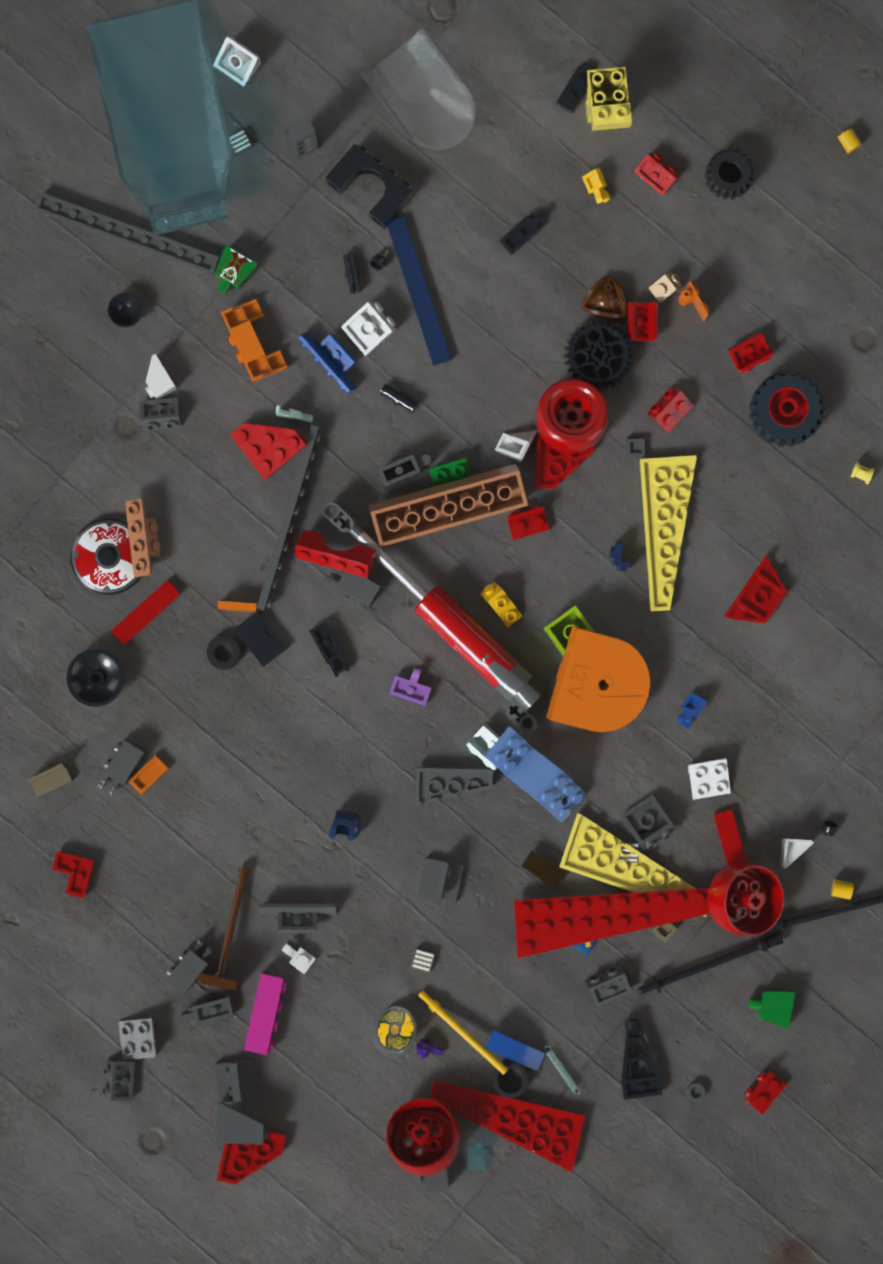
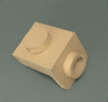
[649,272,682,303]

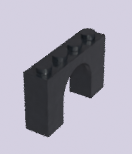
[325,144,413,230]

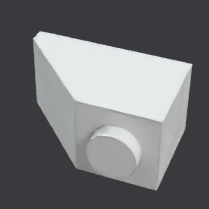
[145,354,176,400]

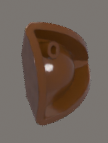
[582,275,627,318]

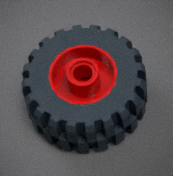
[749,372,825,447]

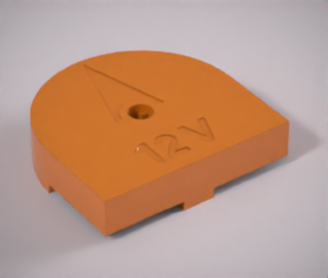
[546,626,650,732]

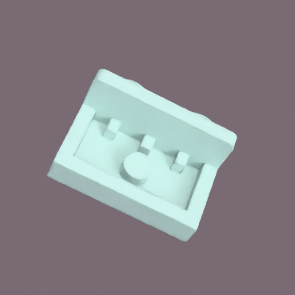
[466,724,510,770]

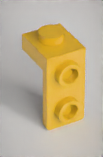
[480,581,522,627]

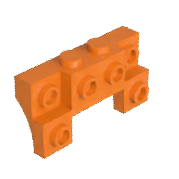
[221,299,288,383]

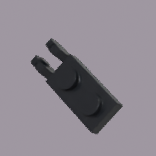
[309,622,350,677]

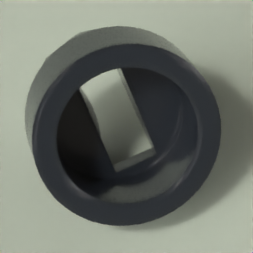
[370,254,386,271]
[822,820,838,837]

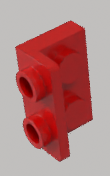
[634,152,680,196]
[507,505,550,541]
[744,1070,786,1115]

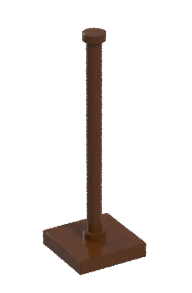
[197,867,250,991]

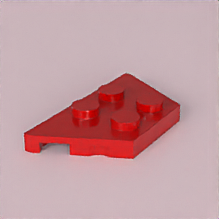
[723,556,787,624]

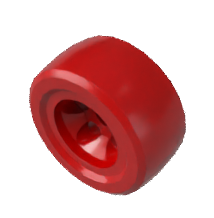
[536,379,608,455]
[708,862,784,936]
[386,1099,461,1176]

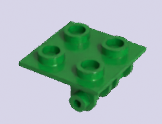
[429,458,471,486]

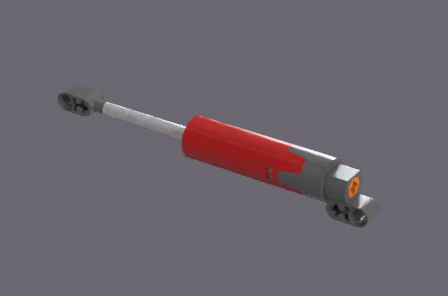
[323,501,543,732]

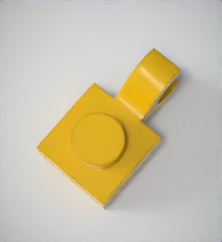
[582,168,611,204]

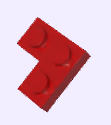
[52,851,95,898]

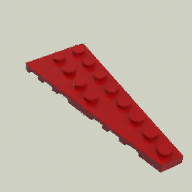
[429,1080,585,1172]

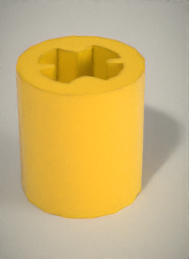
[838,128,862,153]
[831,879,854,900]

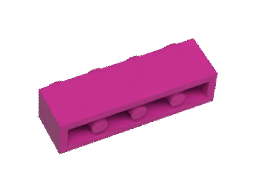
[244,973,287,1055]

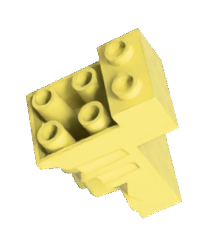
[586,67,632,131]

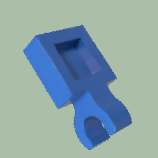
[676,692,708,729]

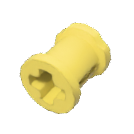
[850,461,875,484]

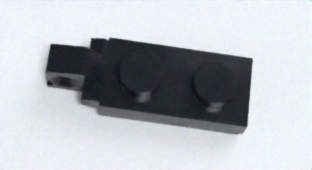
[499,210,547,256]

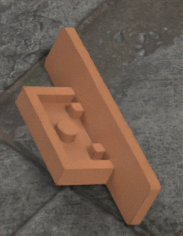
[125,499,160,577]

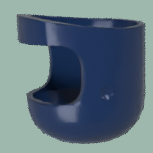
[329,810,362,840]

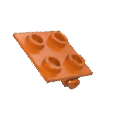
[678,281,710,322]

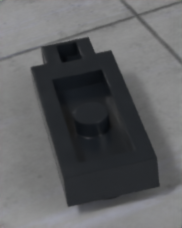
[556,62,595,113]

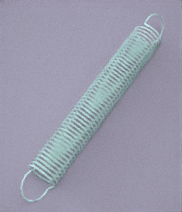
[544,1046,580,1094]

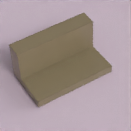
[27,763,73,797]

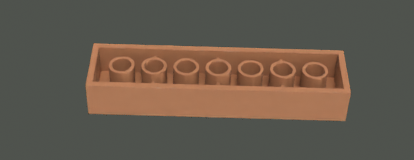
[368,464,528,547]

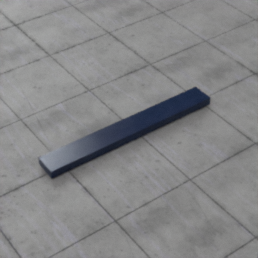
[387,217,451,366]

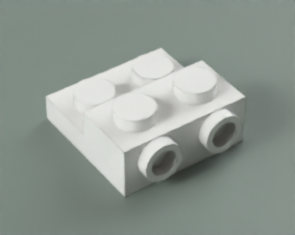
[341,301,396,356]

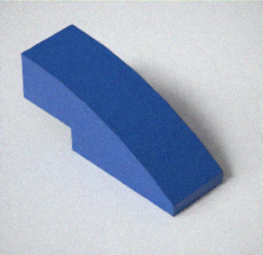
[485,1029,546,1071]

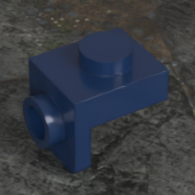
[610,542,633,571]

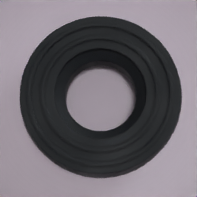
[206,635,241,670]

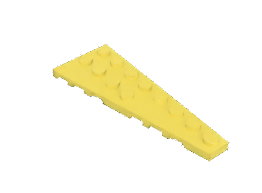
[640,455,697,612]
[559,813,706,917]

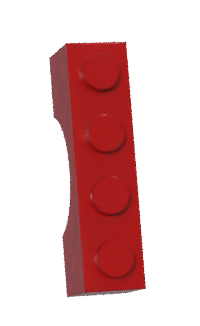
[296,529,376,578]

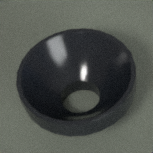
[108,293,142,328]

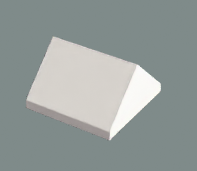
[213,35,261,86]

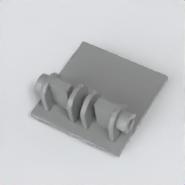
[118,1018,158,1060]

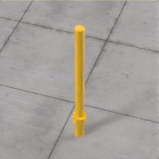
[418,990,508,1075]

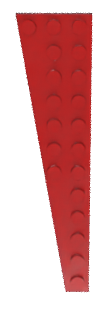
[514,886,743,958]

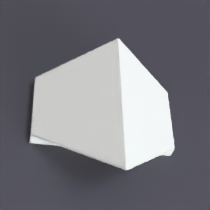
[495,430,538,463]
[780,839,813,869]

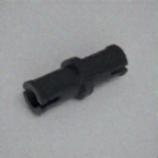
[343,254,362,294]
[380,384,418,413]

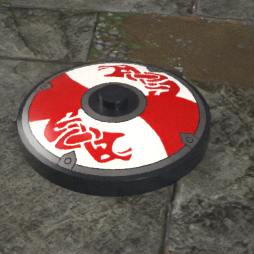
[70,518,141,595]

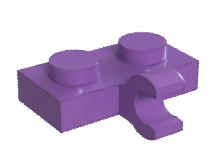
[389,668,431,706]

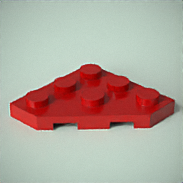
[230,422,308,480]
[535,431,594,489]
[217,1131,286,1184]

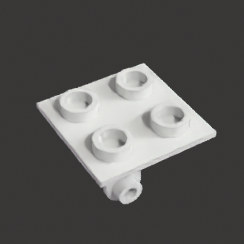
[687,758,731,800]

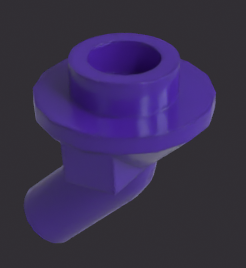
[417,1039,444,1058]

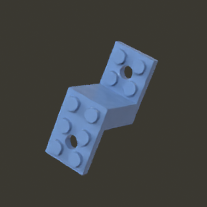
[485,726,586,823]

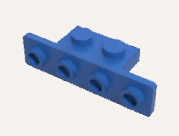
[298,332,357,393]

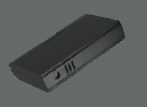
[234,611,287,667]

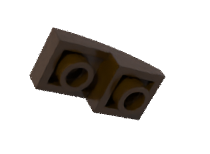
[521,851,566,889]

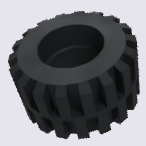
[705,148,754,200]

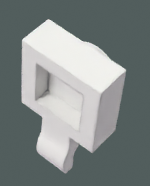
[282,943,316,974]

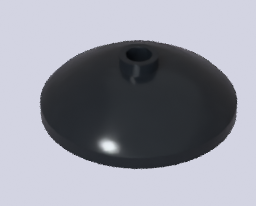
[66,649,125,707]

